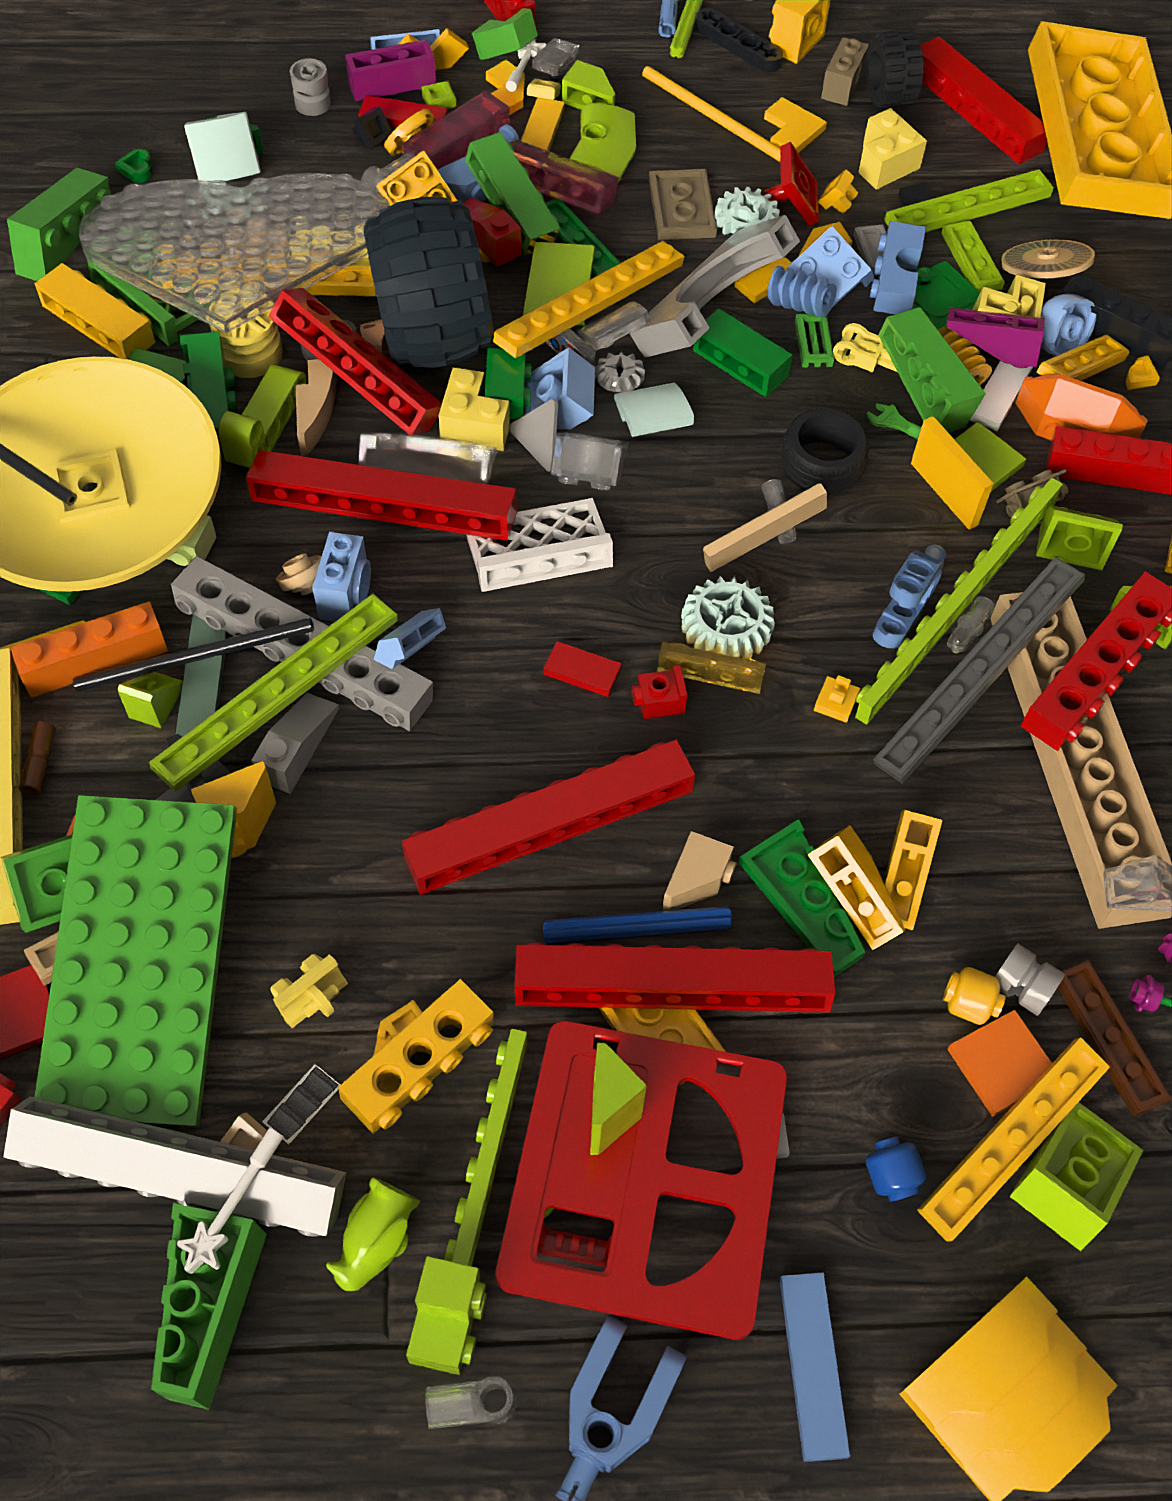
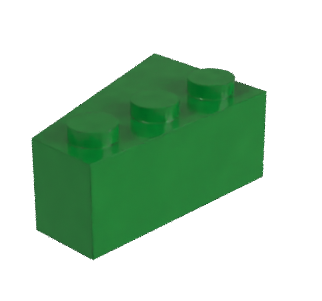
[180,331,238,450]

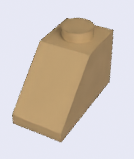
[662,831,737,911]

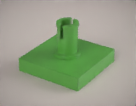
[0,834,73,933]

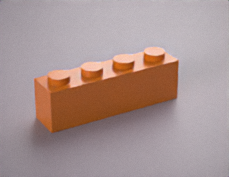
[10,601,168,698]

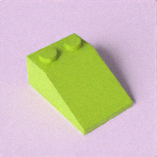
[1010,1102,1143,1251]

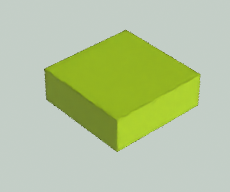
[421,81,456,109]

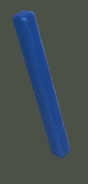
[543,906,732,943]

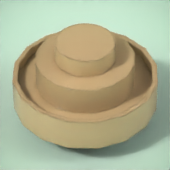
[276,553,321,595]

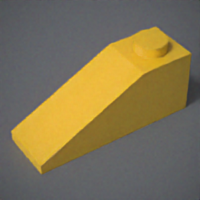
[884,810,942,930]
[808,825,905,950]

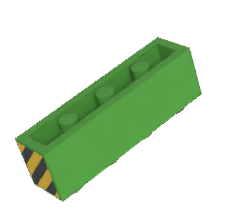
[465,132,560,256]

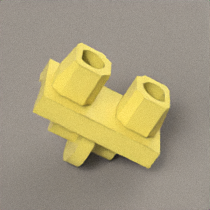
[270,954,348,1028]

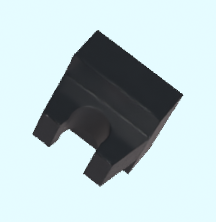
[352,107,392,148]

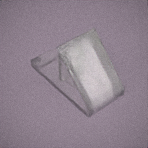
[1103,855,1172,912]

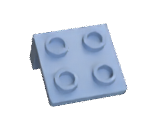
[787,226,875,307]

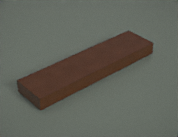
[1057,960,1172,1118]

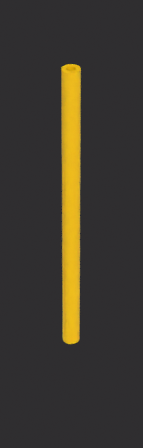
[642,66,780,162]

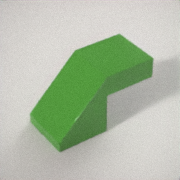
[472,8,538,60]

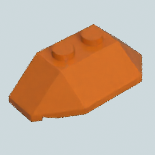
[1015,374,1148,441]

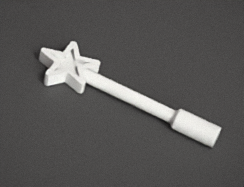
[506,39,547,92]
[177,1128,283,1274]

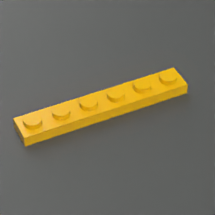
[917,1037,1110,1242]

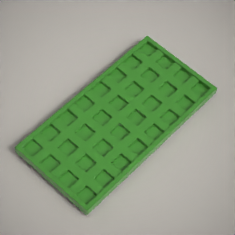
[35,795,237,1126]

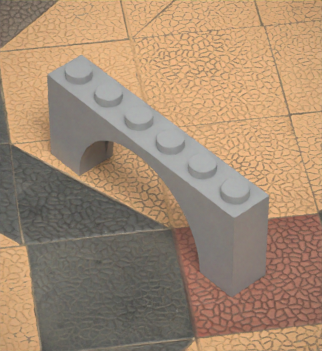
[628,215,800,358]

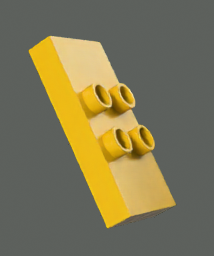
[1028,21,1172,219]

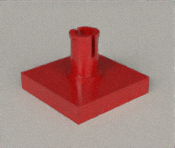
[765,141,819,226]

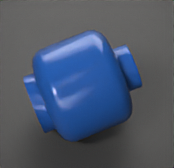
[865,1136,927,1202]

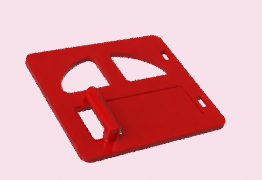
[496,1021,787,1340]

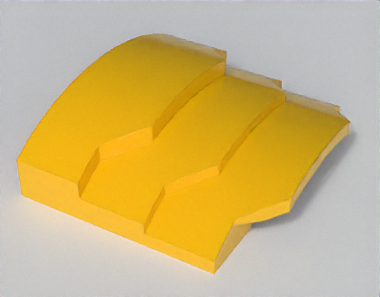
[900,1277,1118,1501]

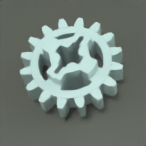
[715,187,779,235]

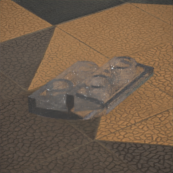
[576,301,651,351]

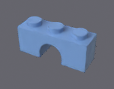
[870,221,926,314]

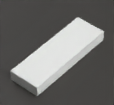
[970,361,1033,432]

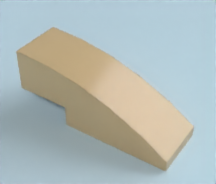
[296,359,337,456]

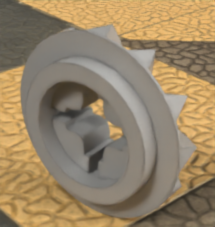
[595,351,645,393]

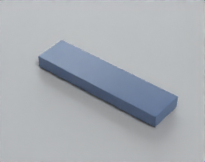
[780,1273,850,1462]

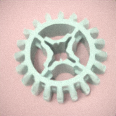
[681,576,775,664]

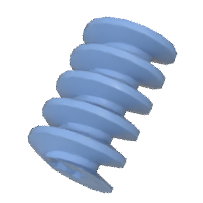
[767,266,836,317]

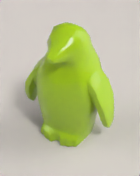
[326,1177,420,1292]

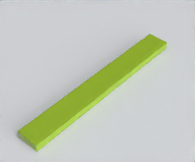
[149,593,397,792]

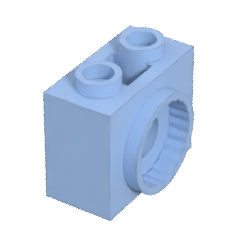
[312,532,371,622]

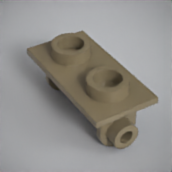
[996,469,1068,517]

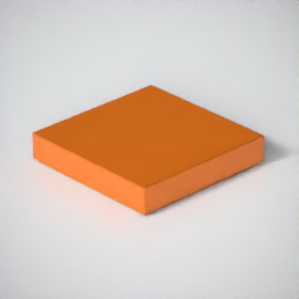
[947,1010,1052,1117]

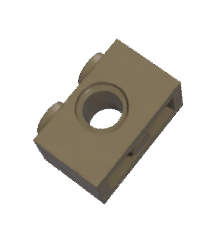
[821,37,869,106]

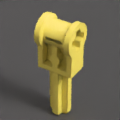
[833,323,897,372]

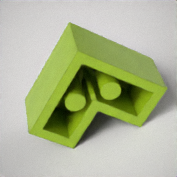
[406,1256,487,1375]

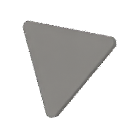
[509,399,563,472]

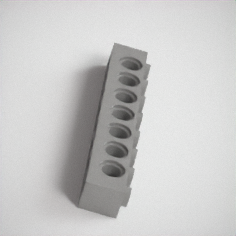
[171,556,433,731]

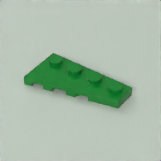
[739,819,865,977]

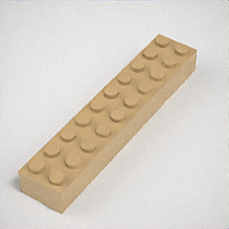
[990,592,1172,929]

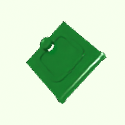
[912,261,980,330]

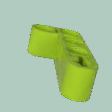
[219,364,306,468]

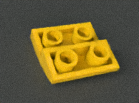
[376,150,458,206]

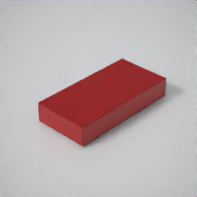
[544,641,622,697]

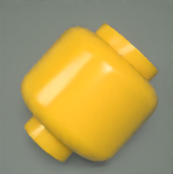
[943,967,1006,1025]

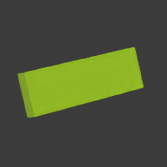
[941,220,1004,292]

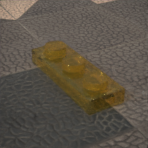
[657,642,766,694]

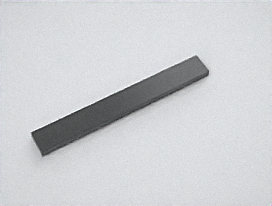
[873,557,1085,784]

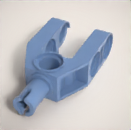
[872,544,946,649]
[556,1315,687,1501]

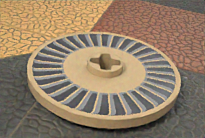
[1001,240,1095,278]

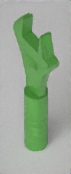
[866,403,921,440]

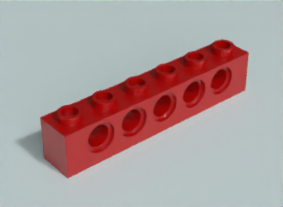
[268,288,442,436]
[1021,571,1172,751]

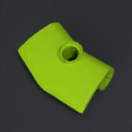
[566,103,636,183]

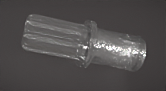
[761,479,796,544]
[947,597,995,654]

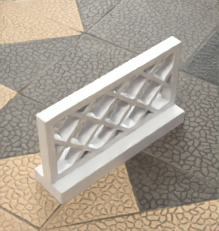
[466,498,613,592]

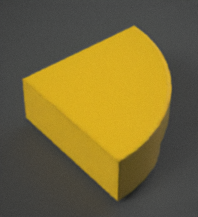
[1126,355,1160,390]

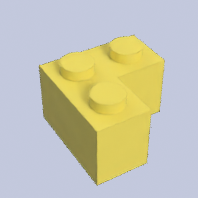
[858,108,927,189]
[972,275,1046,318]
[439,367,510,451]

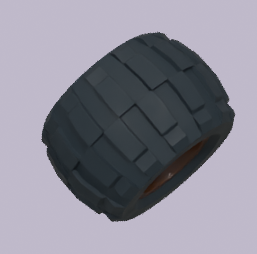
[363,197,494,368]

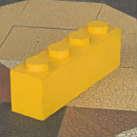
[34,263,156,359]

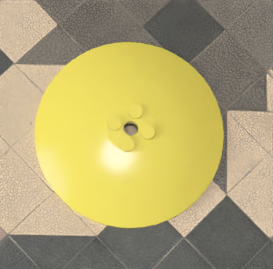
[0,357,221,592]

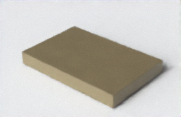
[649,169,717,240]

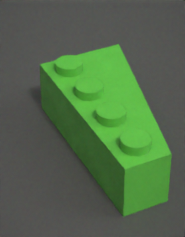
[879,307,986,433]
[151,1203,267,1410]

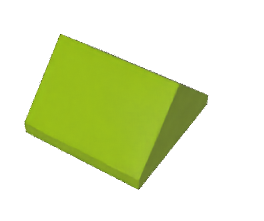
[590,1043,647,1155]

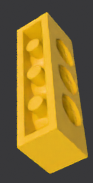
[338,979,494,1134]

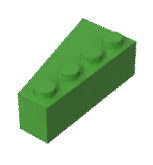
[7,168,111,281]

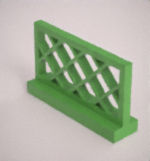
[87,235,224,346]

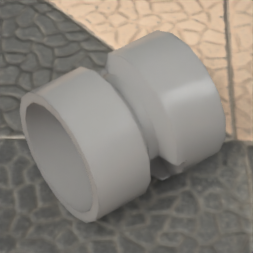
[290,58,331,116]
[995,943,1066,1016]

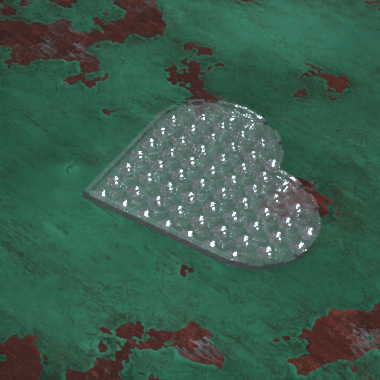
[79,173,390,333]

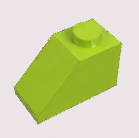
[562,60,615,109]

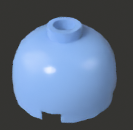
[1041,293,1096,356]

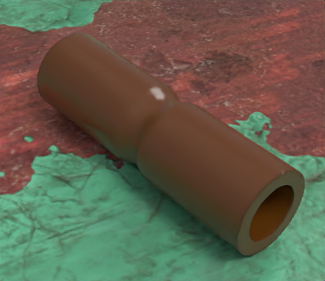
[19,722,56,796]

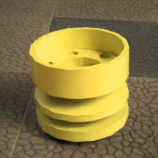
[208,292,283,378]

